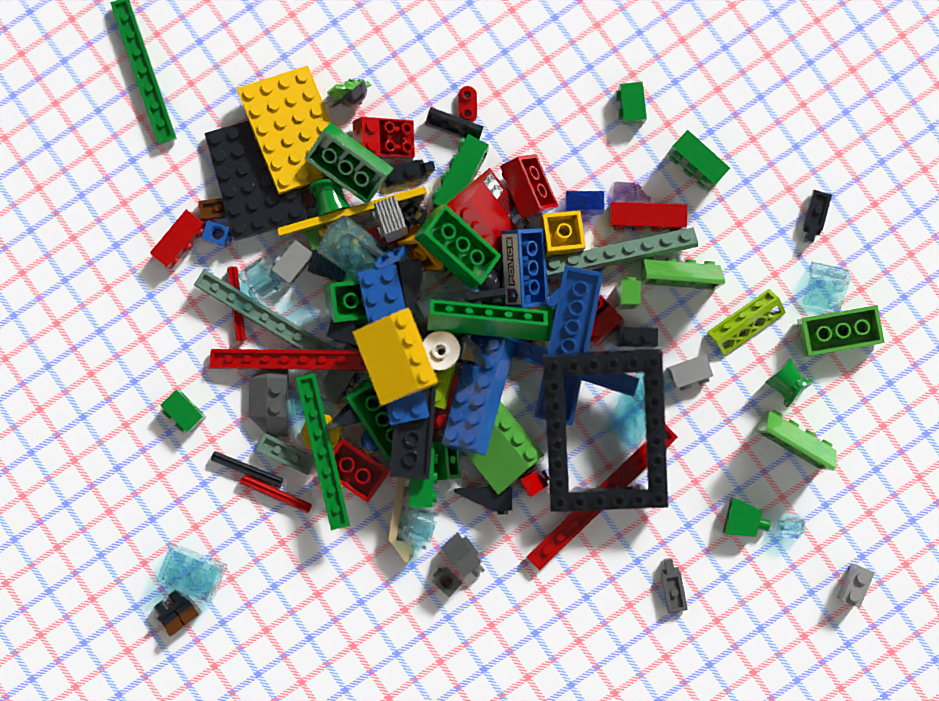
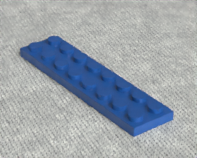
[358,264,429,426]
[534,265,604,426]

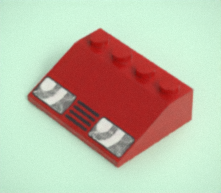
[446,168,529,265]

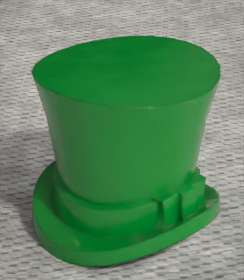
[309,179,351,216]
[764,358,814,407]

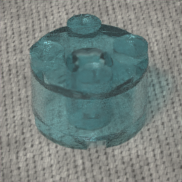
[238,257,282,302]
[401,507,439,550]

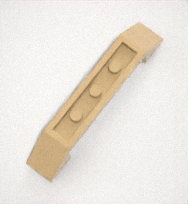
[388,478,415,562]

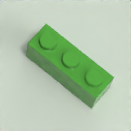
[615,277,641,309]

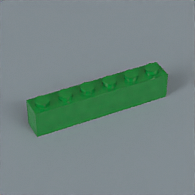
[427,299,548,341]

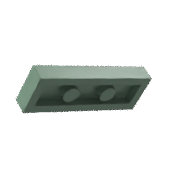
[256,433,315,475]

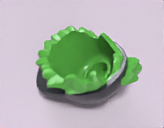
[327,78,372,109]

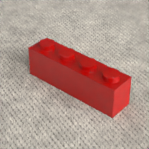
[609,202,688,232]

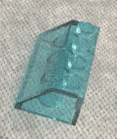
[317,215,392,280]

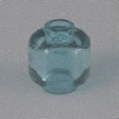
[777,513,805,539]

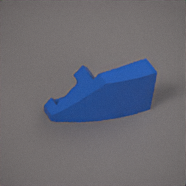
[373,244,410,269]

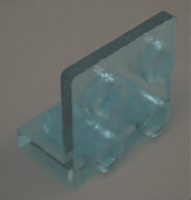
[802,261,851,312]

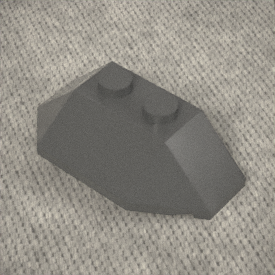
[248,369,290,437]

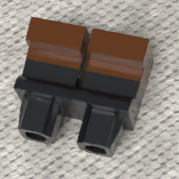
[154,589,202,637]

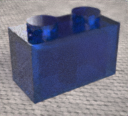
[565,191,605,215]

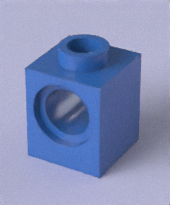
[201,220,233,248]

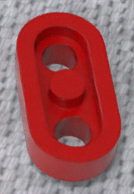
[458,86,477,122]

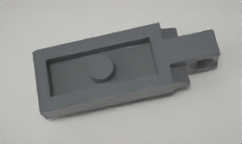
[661,558,688,614]

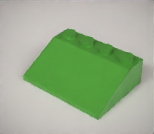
[640,257,726,290]
[464,401,545,495]
[755,409,837,471]

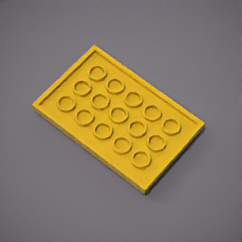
[236,65,331,195]

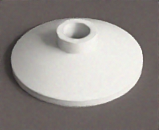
[423,331,460,370]

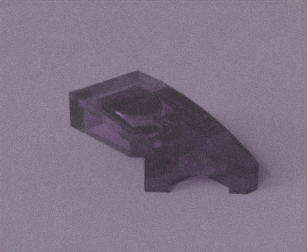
[613,181,652,202]

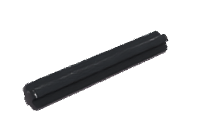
[211,451,284,488]

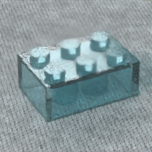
[156,543,228,603]

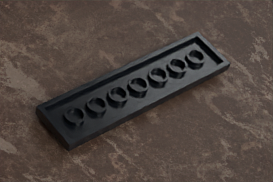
[390,321,437,480]

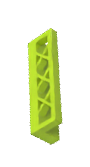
[707,289,786,356]

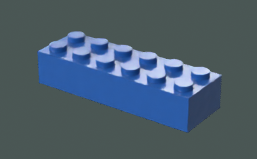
[442,334,515,456]

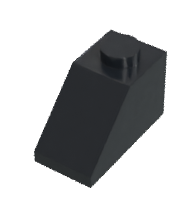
[452,333,486,368]

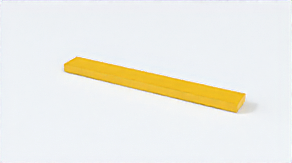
[277,186,427,238]

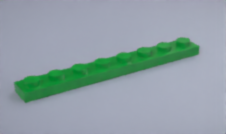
[110,0,177,145]
[296,373,351,530]

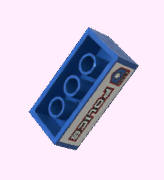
[501,228,548,308]

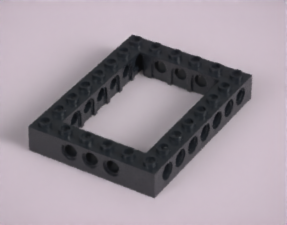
[543,349,669,512]

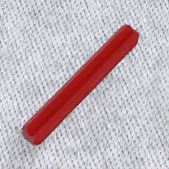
[227,266,246,342]
[240,475,312,513]

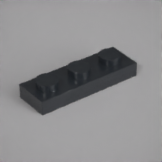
[425,107,484,140]

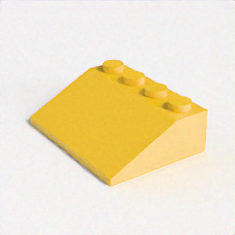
[353,308,438,406]

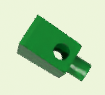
[722,498,771,537]

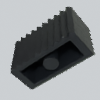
[307,247,352,282]
[617,326,658,348]

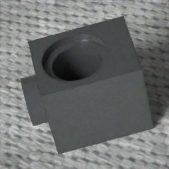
[432,566,463,598]

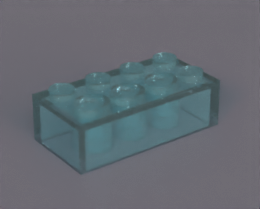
[602,373,676,450]

